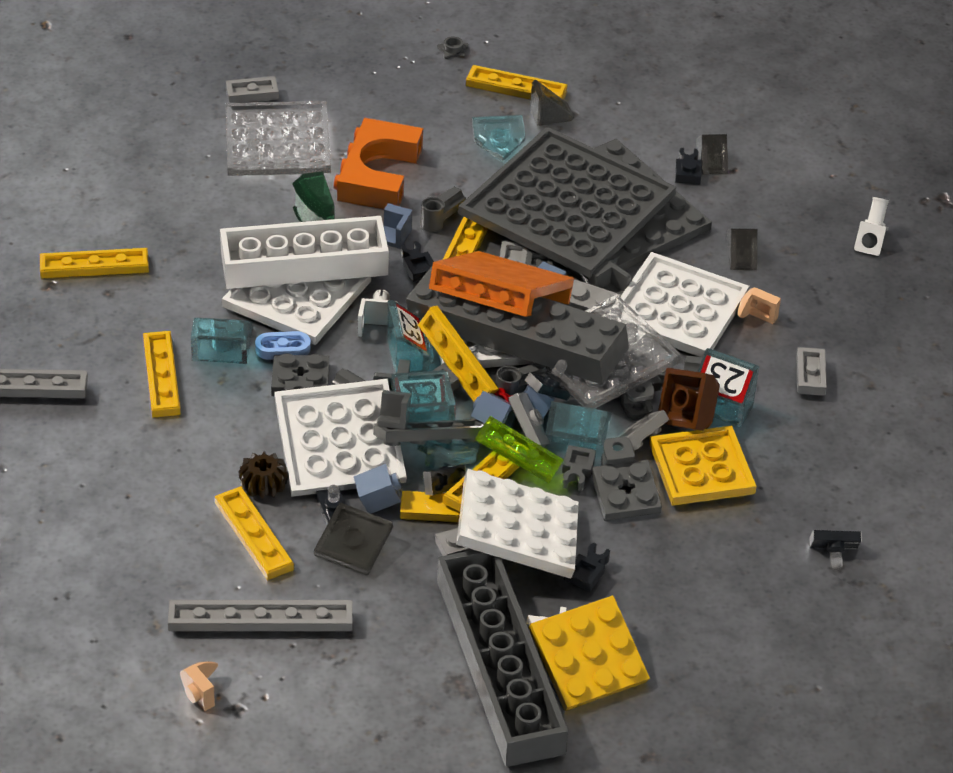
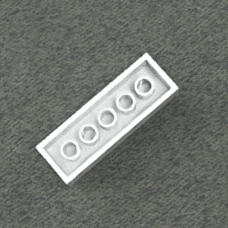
[220,216,389,289]

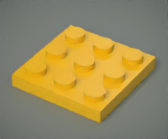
[649,425,757,506]
[528,595,650,711]

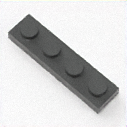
[373,419,490,446]

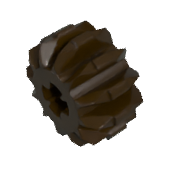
[238,451,288,500]

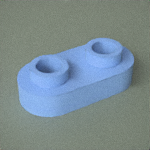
[255,331,311,360]

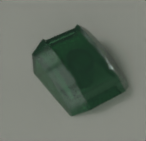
[292,171,335,222]

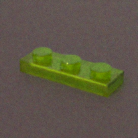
[475,416,564,483]

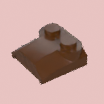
[658,367,719,431]

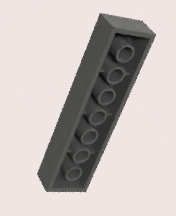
[406,265,629,385]
[437,550,568,767]

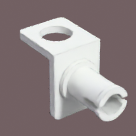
[854,197,889,256]
[358,289,398,337]

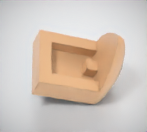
[738,287,781,324]
[180,661,218,712]

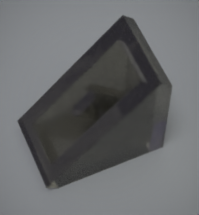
[530,80,574,126]
[695,134,728,175]
[726,228,758,270]

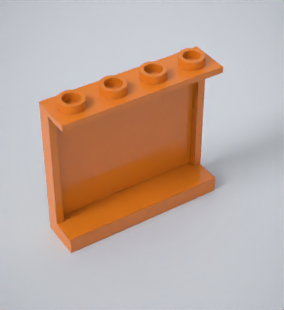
[429,251,574,317]

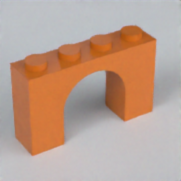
[333,118,423,209]

